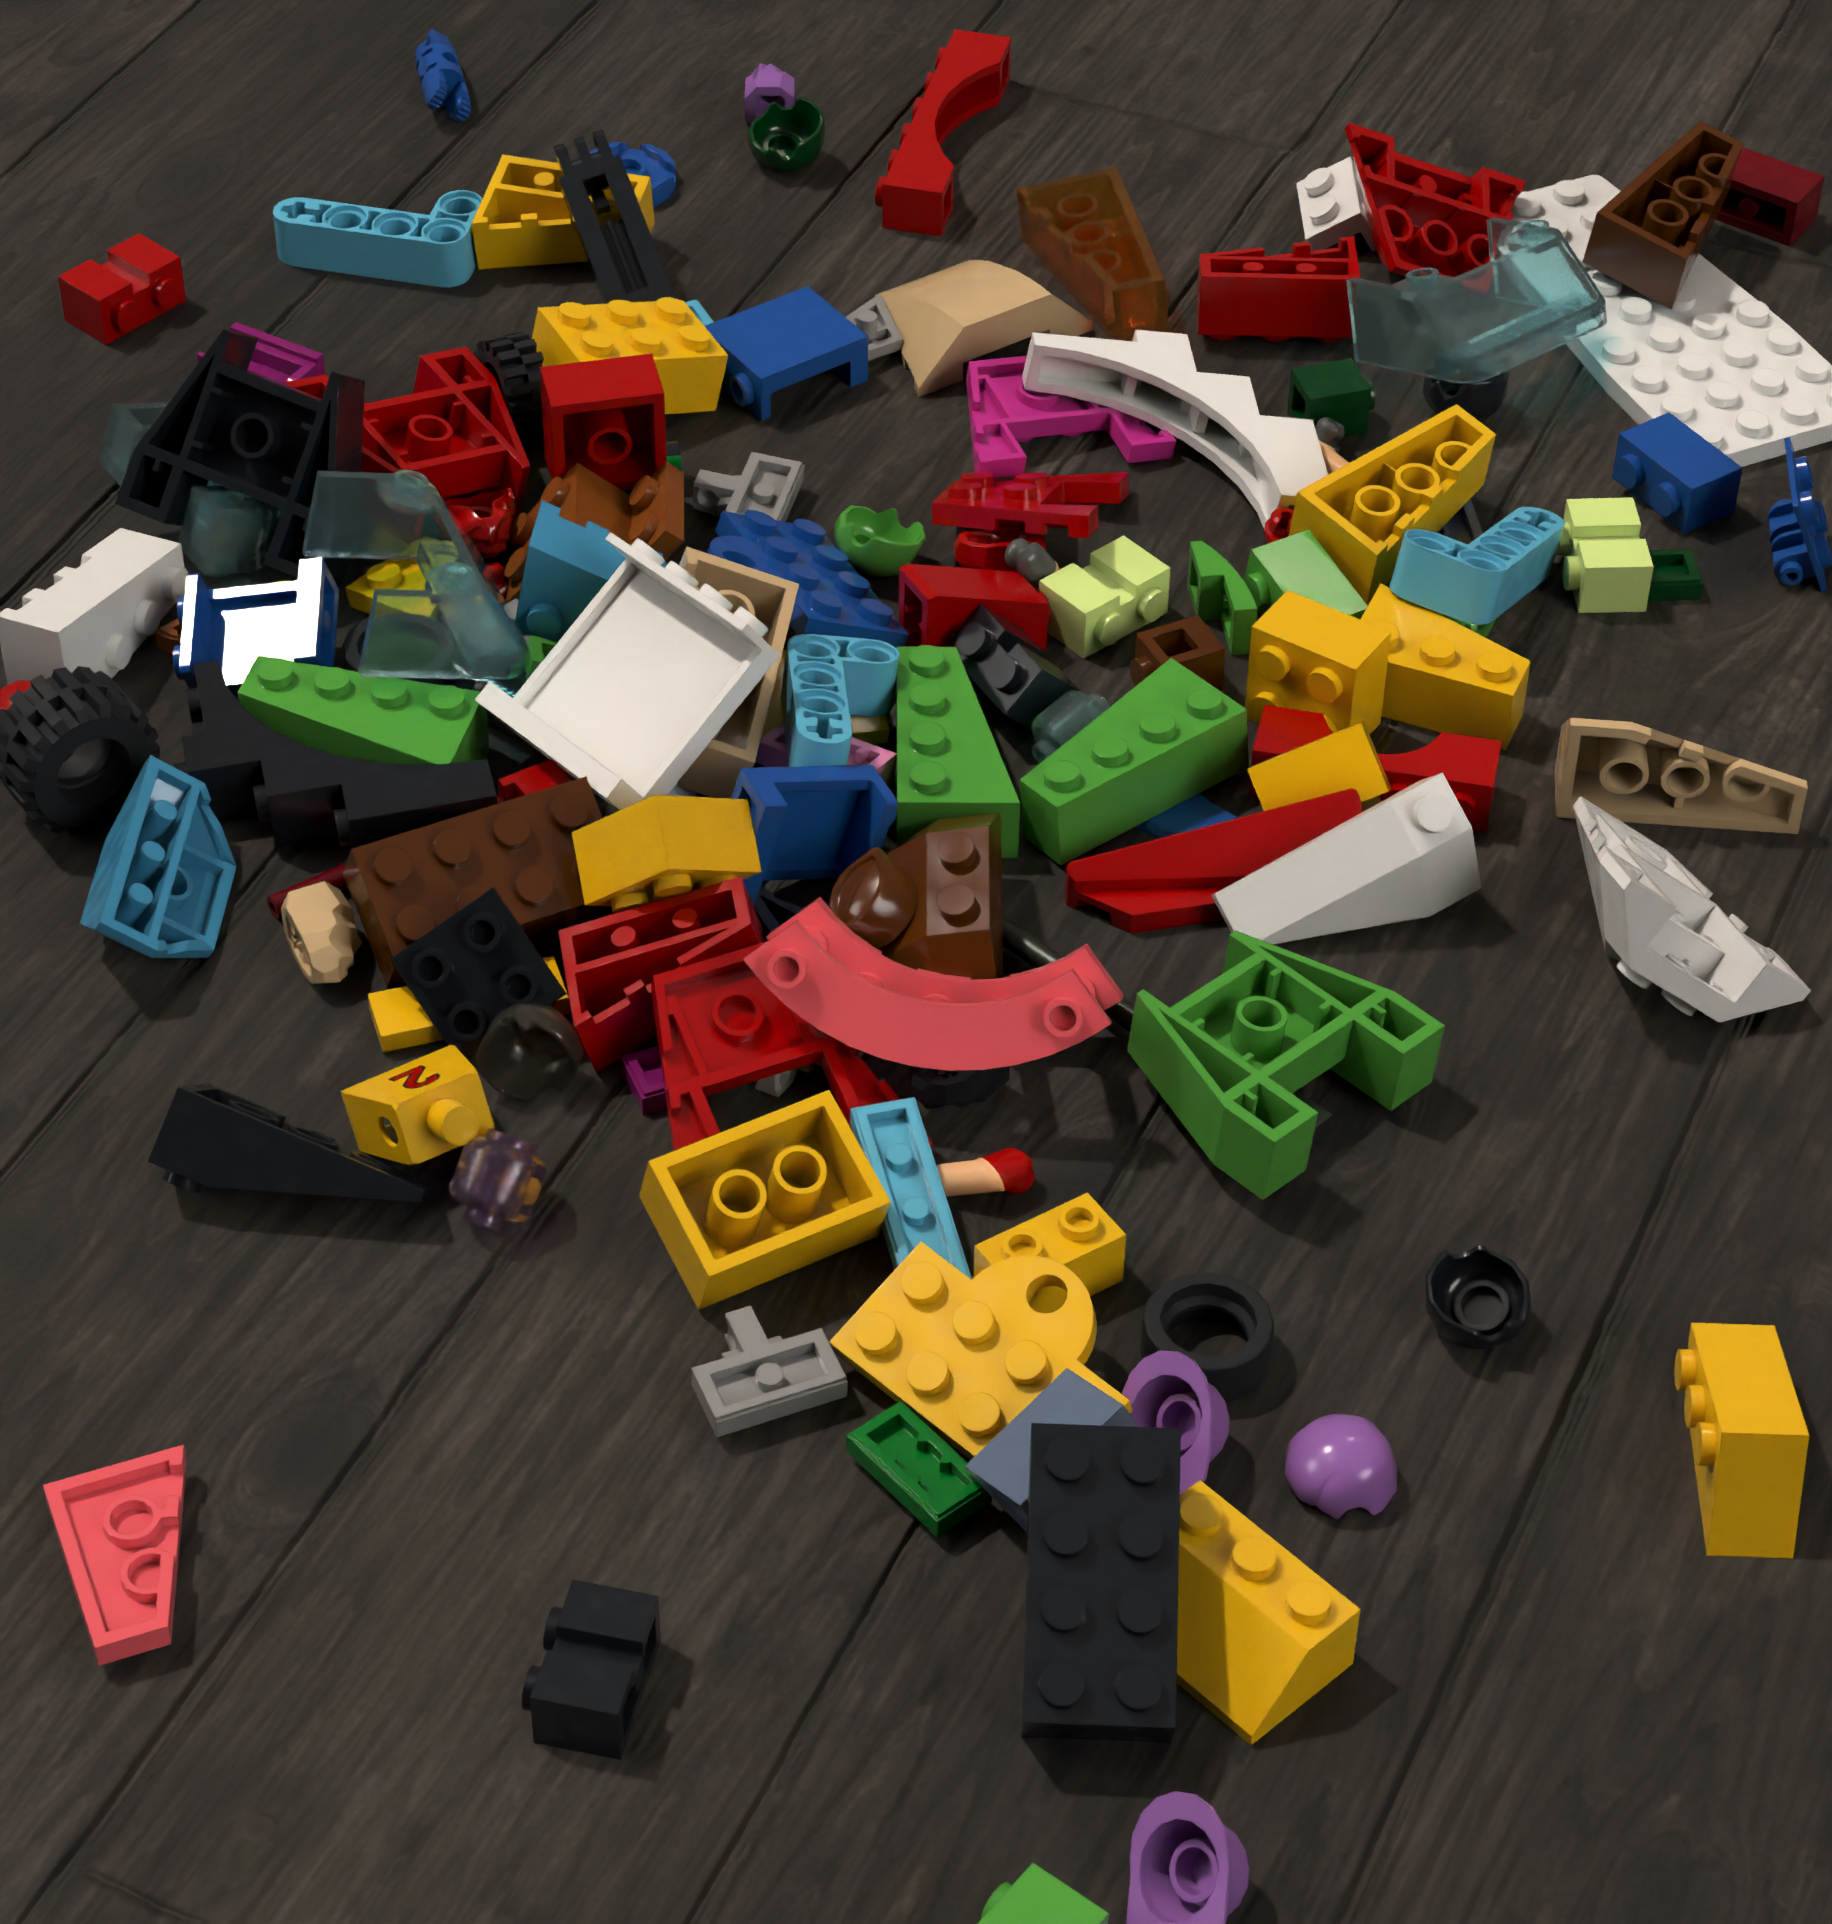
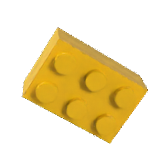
[532,297,728,414]
[639,1090,891,1310]

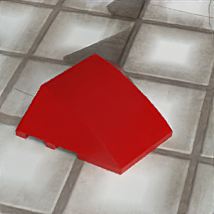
[1345,123,1526,300]

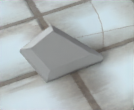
[846,296,903,362]

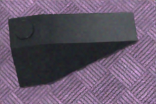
[148,1083,436,1203]

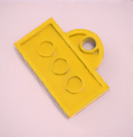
[829,1241,1133,1460]

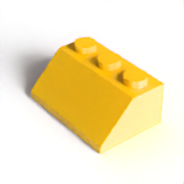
[1177,1480,1361,1745]

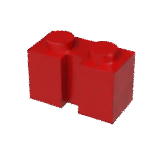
[58,233,186,345]

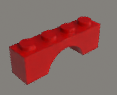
[1249,705,1502,833]

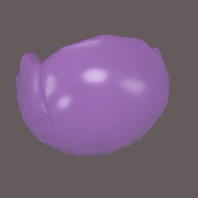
[1285,1414,1397,1519]

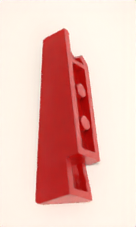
[1065,789,1362,933]

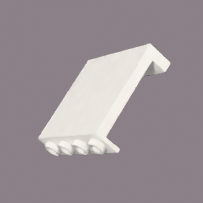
[475,532,780,811]

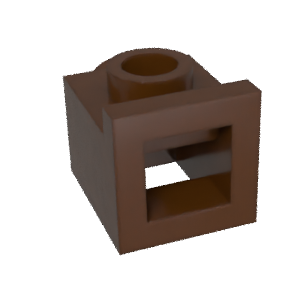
[1130,615,1226,692]

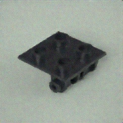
[390,887,567,1061]

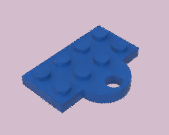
[707,510,909,648]

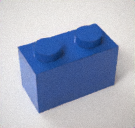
[1612,412,1743,534]

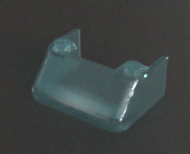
[1347,217,1607,383]
[302,470,529,680]

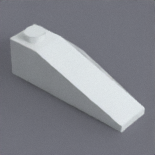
[1211,772,1481,944]

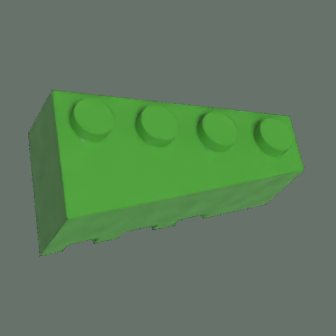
[896,645,1020,858]
[1020,658,1249,865]

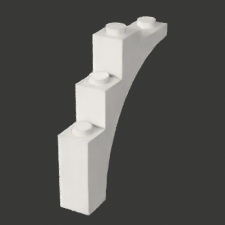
[1022,329,1328,529]

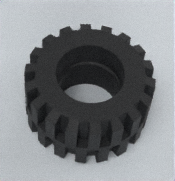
[0,666,160,835]

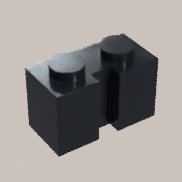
[946,604,1082,737]
[522,1580,661,1760]

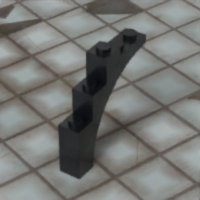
[173,660,498,849]

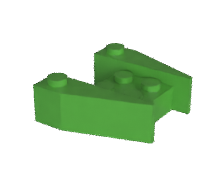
[1127,930,1445,1200]

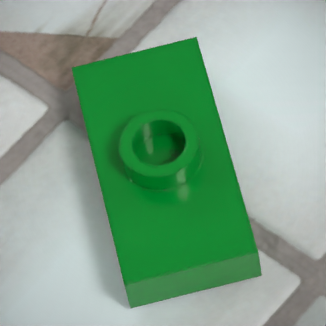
[846,1401,992,1537]

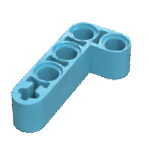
[273,190,482,288]
[1389,507,1565,625]
[780,634,900,767]

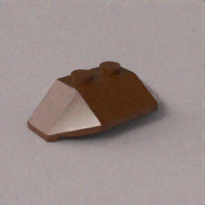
[878,813,1003,979]

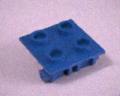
[1768,437,1832,592]

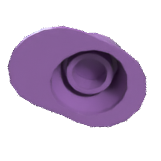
[1122,1350,1230,1494]
[1126,1791,1250,1924]

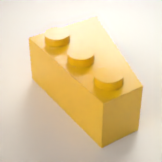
[471,154,655,270]
[1360,583,1531,750]
[1674,1323,1809,1559]

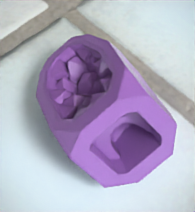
[745,63,795,125]

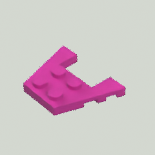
[966,356,1176,478]

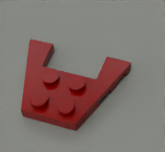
[932,472,1129,538]

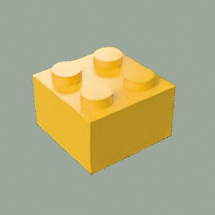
[1245,590,1391,735]
[572,795,762,914]

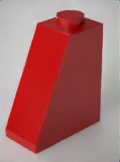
[899,564,1052,650]

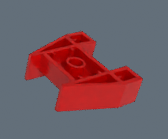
[282,347,530,543]

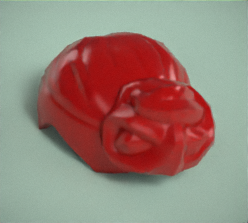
[432,488,517,559]

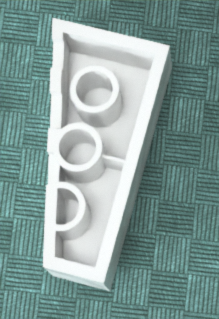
[0,528,189,685]

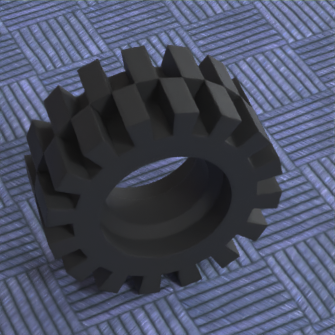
[474,332,544,434]

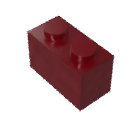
[1715,147,1825,246]

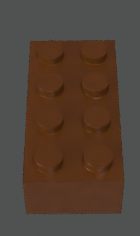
[343,776,613,987]

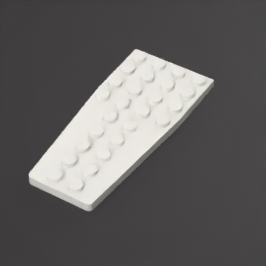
[1497,175,1832,467]

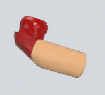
[937,1148,1035,1197]

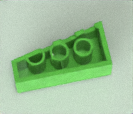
[237,656,489,764]

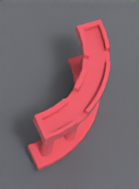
[743,897,1124,1071]

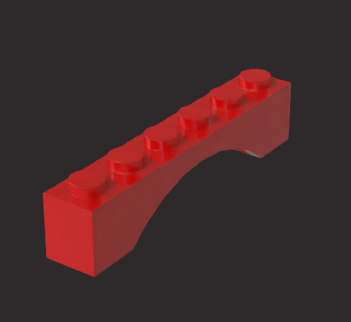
[875,29,1011,236]

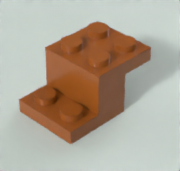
[504,461,684,603]

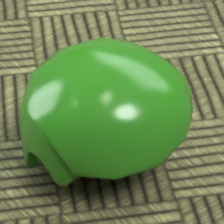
[834,505,926,578]

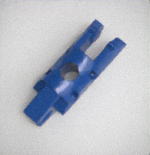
[415,29,471,122]

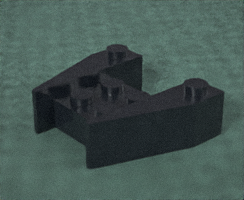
[115,329,365,587]

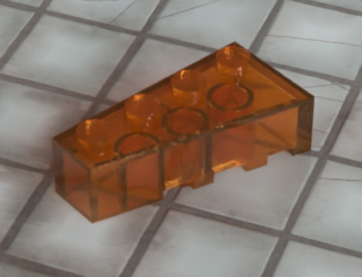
[1016,167,1169,341]

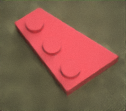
[43,1445,187,1666]

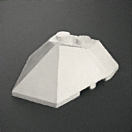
[1573,796,1811,1023]

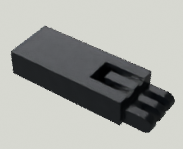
[553,129,674,304]

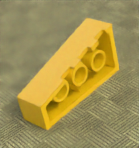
[1289,404,1496,605]

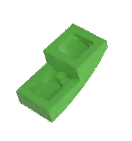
[1187,541,1257,656]

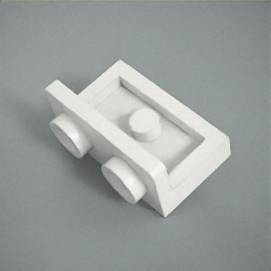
[1296,156,1376,252]

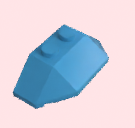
[79,755,237,958]

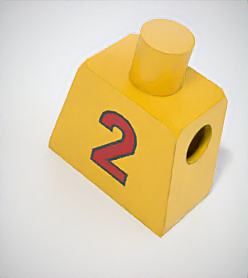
[340,1044,494,1165]

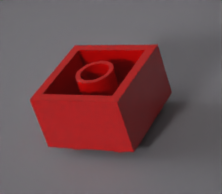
[540,353,667,490]

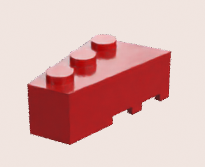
[1196,236,1361,343]
[558,876,765,1073]

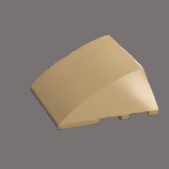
[875,260,1093,397]

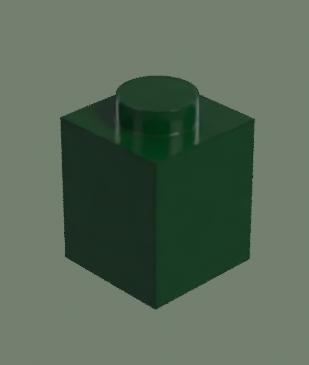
[1287,358,1375,437]

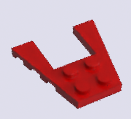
[651,941,933,1151]

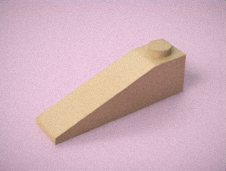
[1554,718,1808,834]

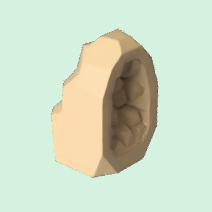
[281,881,362,984]

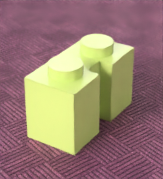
[1556,497,1654,613]
[1039,535,1171,659]

